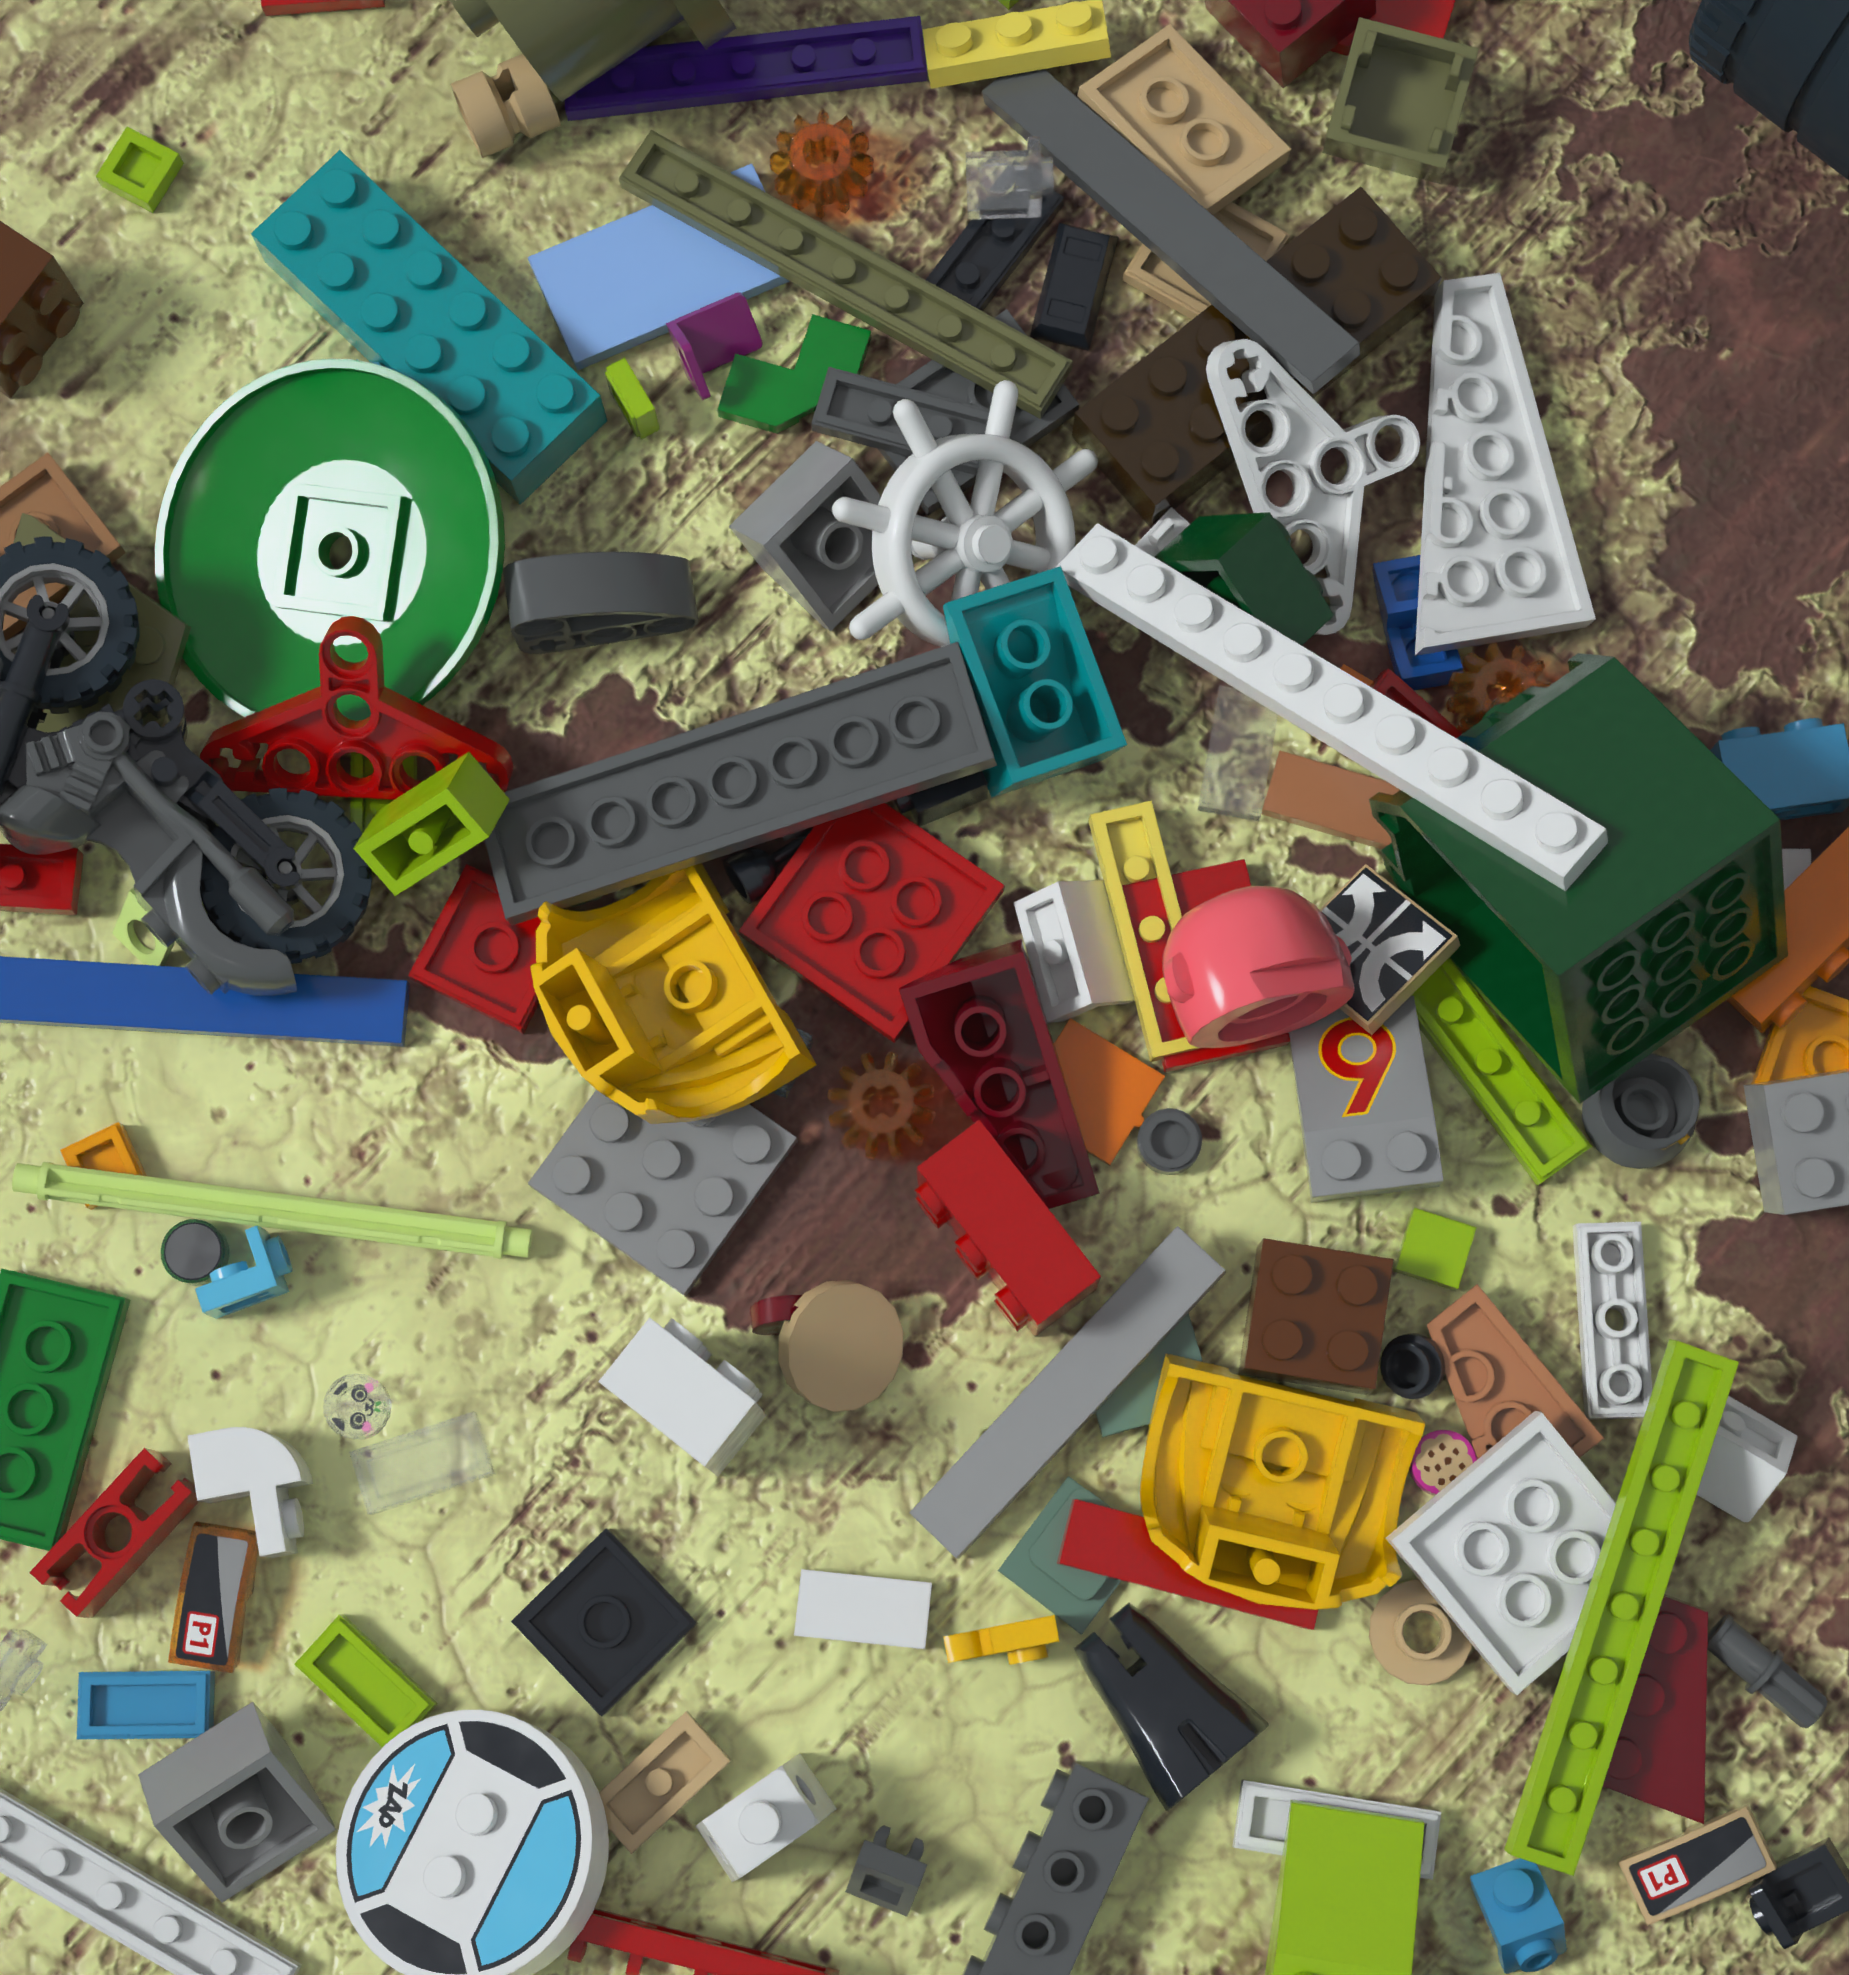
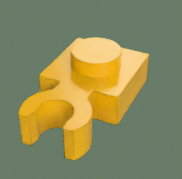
[943,1615,1059,1665]

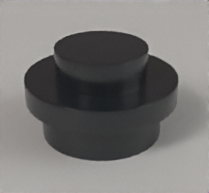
[1380,1333,1445,1399]

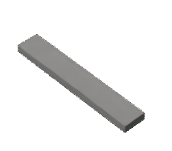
[909,1226,1226,1559]

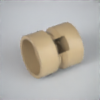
[450,54,561,158]

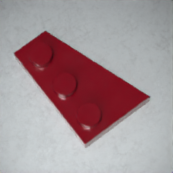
[1603,1594,1708,1824]

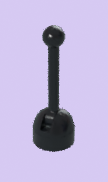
[723,830,811,904]

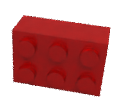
[914,1120,1101,1337]

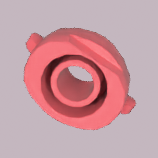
[1162,886,1354,1048]

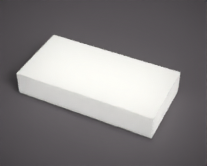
[794,1569,932,1649]

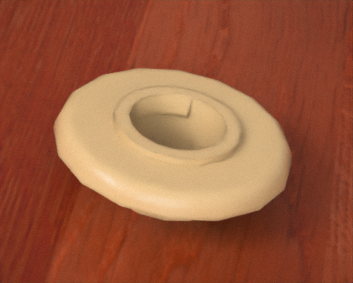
[1369,1579,1472,1686]

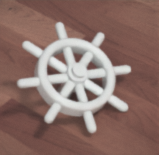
[832,380,1098,647]

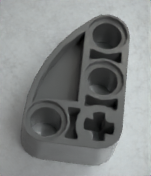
[503,552,699,654]

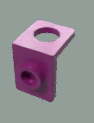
[666,292,763,401]

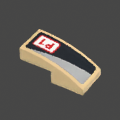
[1619,1804,1777,1926]

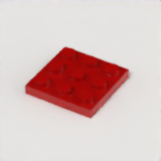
[739,803,1005,1043]

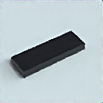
[926,164,1064,311]

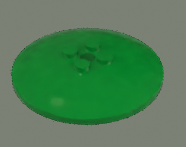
[155,358,505,721]

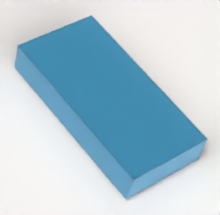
[77,1671,215,1740]

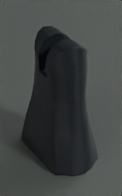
[1074,1602,1269,1811]

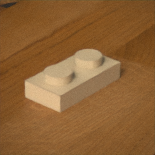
[599,1711,732,1854]

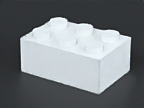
[598,1318,767,1476]

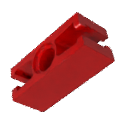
[29,1448,199,1618]

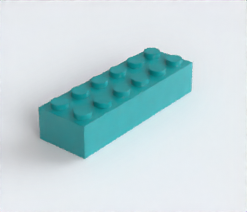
[251,150,608,505]

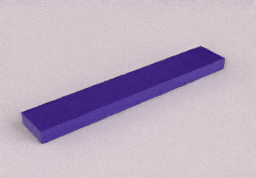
[565,16,927,121]

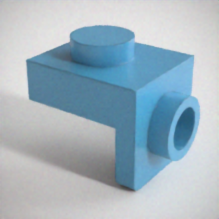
[1470,1858,1567,1974]

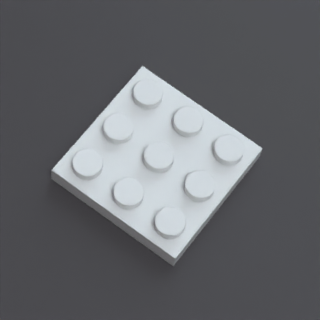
[1386,1411,1616,1695]

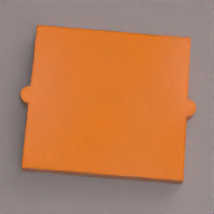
[1054,1018,1165,1166]

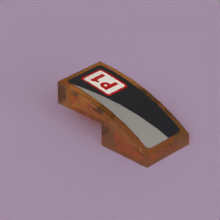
[168,1521,258,1673]

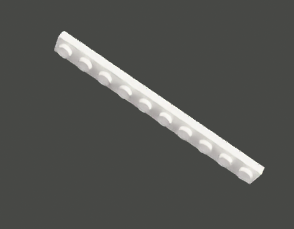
[1056,523,1608,892]

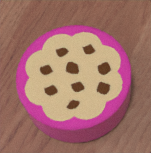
[1409,1430,1477,1496]

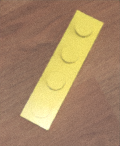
[1088,800,1199,1062]

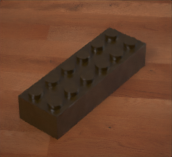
[1072,186,1442,528]

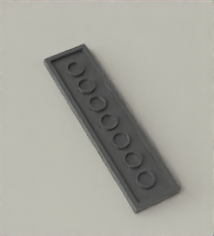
[485,642,997,925]

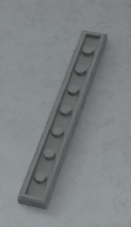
[982,69,1360,394]

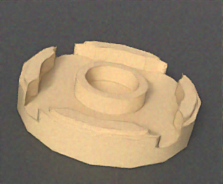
[778,1280,903,1412]

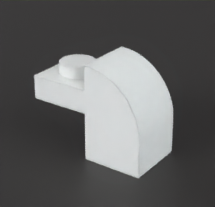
[187,1427,313,1558]

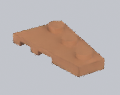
[1426,1284,1604,1459]

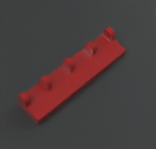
[567,1908,840,1975]

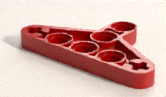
[200,616,514,800]

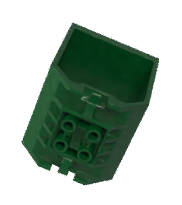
[1369,653,1788,1104]

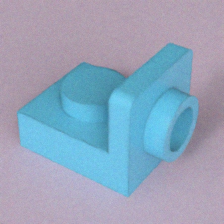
[195,1225,292,1319]

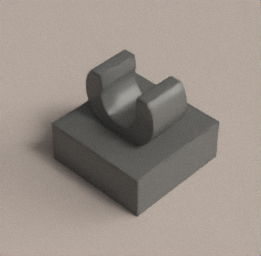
[845,1825,927,1917]

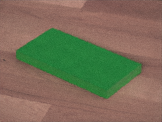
[0,1268,131,1551]

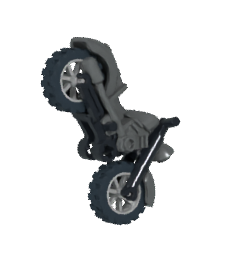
[0,536,372,996]

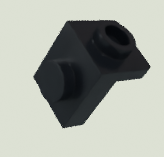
[1749,1837,1849,1949]

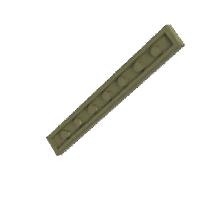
[619,130,1073,419]

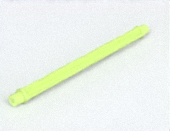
[12,1162,532,1259]

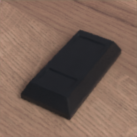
[1030,223,1118,351]

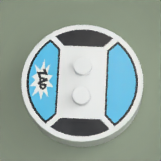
[336,1710,609,1975]

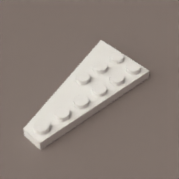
[1415,273,1596,656]

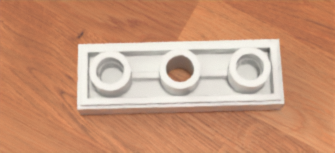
[1573,1222,1652,1420]

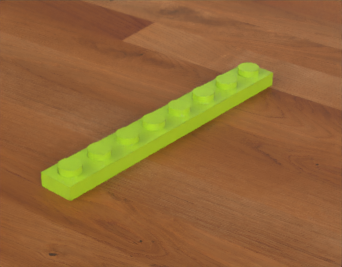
[1504,1339,1739,1876]

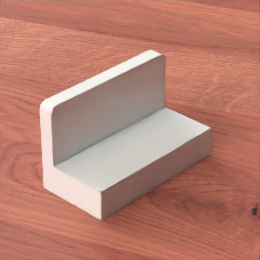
[1014,880,1135,1023]
[1697,1396,1798,1522]

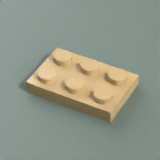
[1077,24,1291,215]

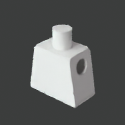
[696,1753,837,1882]

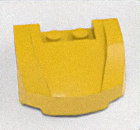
[530,863,817,1124]
[1140,1353,1425,1610]

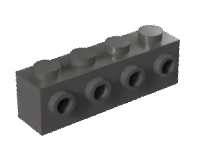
[962,1761,1149,1975]

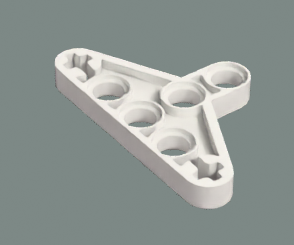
[1206,339,1420,635]

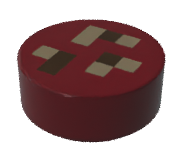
[750,1295,802,1335]

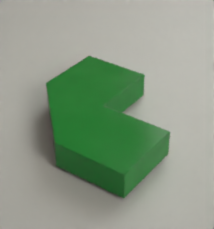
[717,314,872,434]

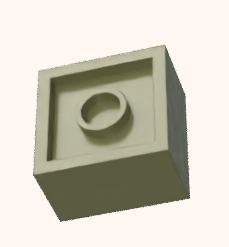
[1322,17,1479,184]

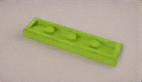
[1411,958,1592,1186]

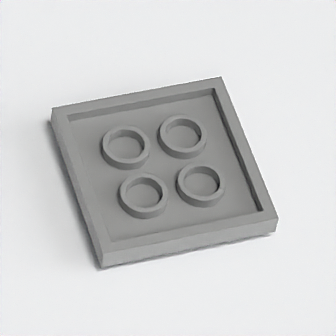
[528,1090,798,1297]

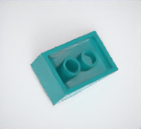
[943,566,1127,798]

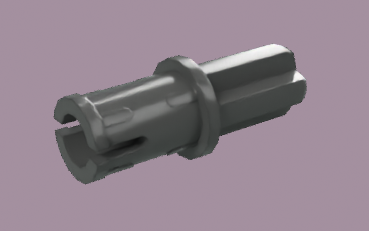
[1707,1614,1828,1728]

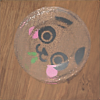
[323,1373,392,1440]

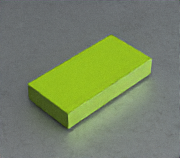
[294,1614,438,1747]

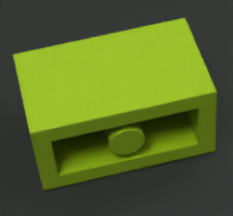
[353,752,510,896]

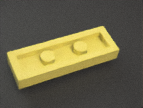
[922,0,1111,89]

